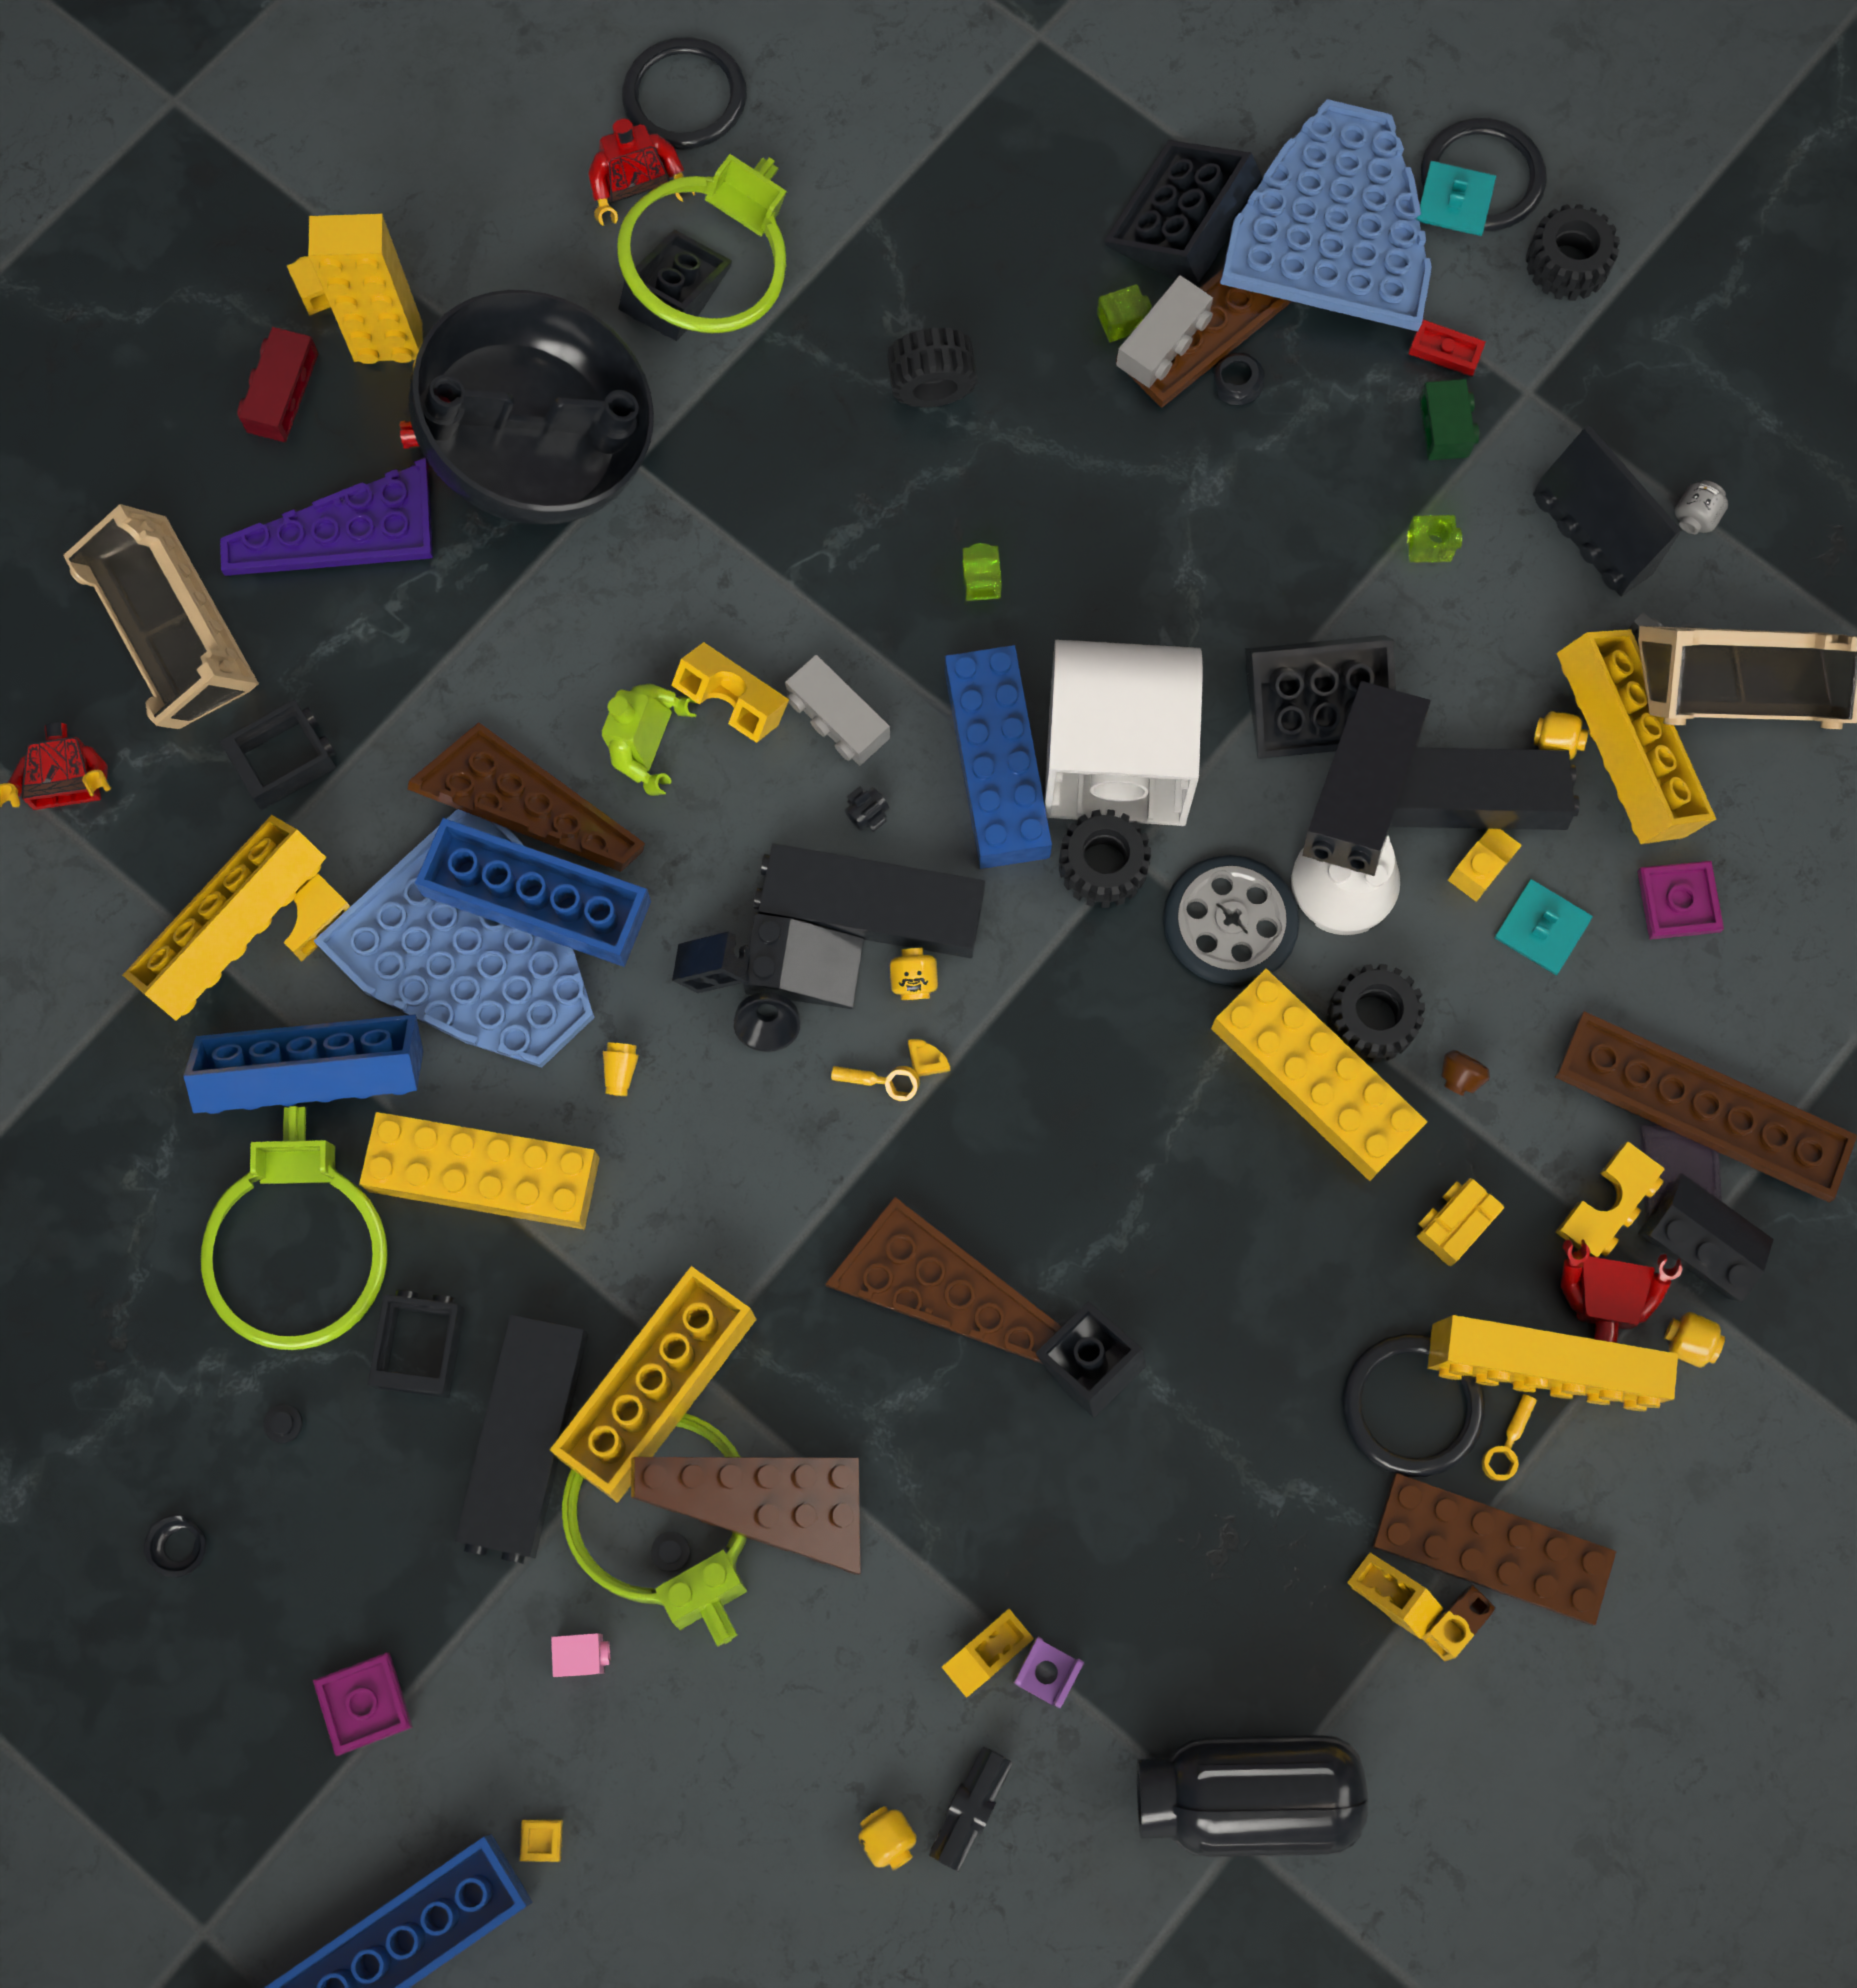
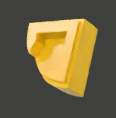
[908,1039,950,1077]

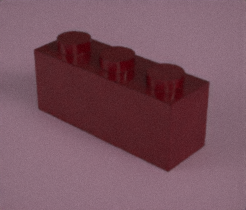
[238,327,319,443]

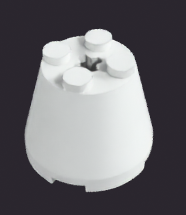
[1291,836,1400,935]

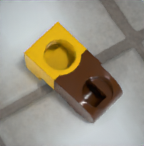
[1422,1585,1496,1661]

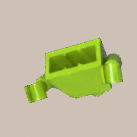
[602,683,697,796]

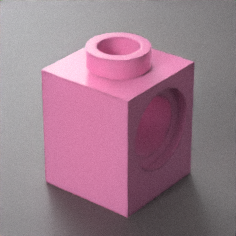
[551,1633,610,1677]

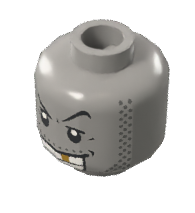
[1675,480,1728,535]

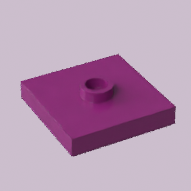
[1637,861,1724,940]
[313,1652,413,1756]

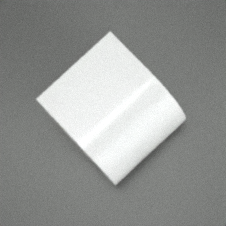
[1044,640,1203,826]

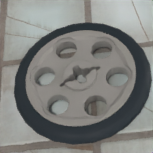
[1163,855,1300,986]

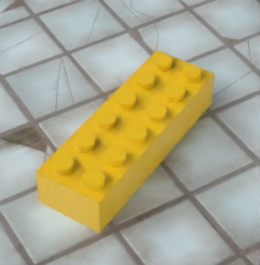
[308,214,422,364]
[1556,629,1716,844]
[122,815,327,1021]
[1211,969,1428,1181]
[359,1112,600,1230]
[550,1266,757,1503]
[1427,1315,1678,1411]

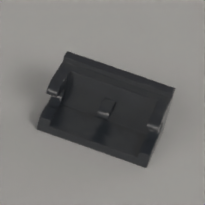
[672,931,750,993]

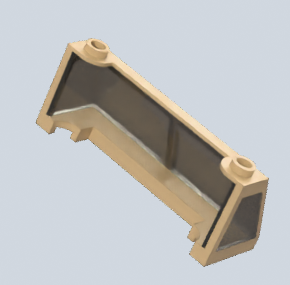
[63,504,259,729]
[1638,626,1857,729]

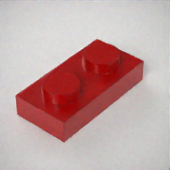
[1408,320,1486,377]

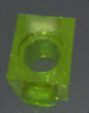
[1097,284,1152,342]
[1407,515,1462,562]
[963,543,1002,601]

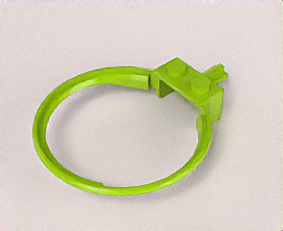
[617,154,787,333]
[201,1106,387,1350]
[562,1413,748,1647]

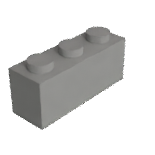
[1116,276,1213,388]
[785,655,890,766]

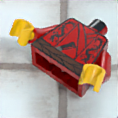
[588,119,695,226]
[0,722,111,810]

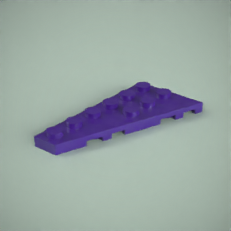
[220,458,433,576]

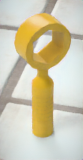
[831,1066,920,1101]
[1481,1394,1537,1481]

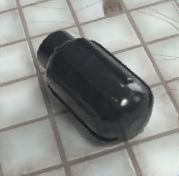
[1137,1735,1368,1857]

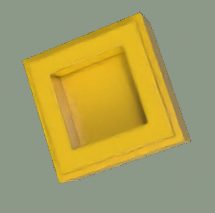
[520,1819,563,1862]

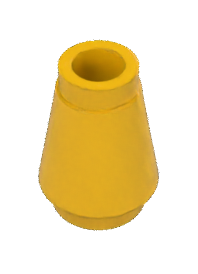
[603,1042,639,1096]

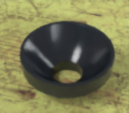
[734,992,800,1052]

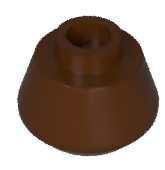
[1441,1050,1490,1096]

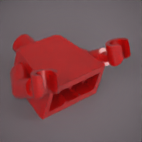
[1561,1239,1682,1343]

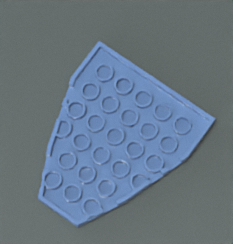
[1220,99,1432,331]
[314,809,595,1068]

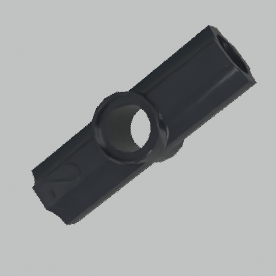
[929,1746,1013,1872]

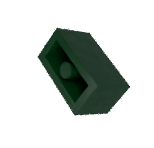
[1419,379,1479,460]

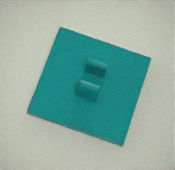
[1417,161,1496,236]
[1494,879,1593,976]

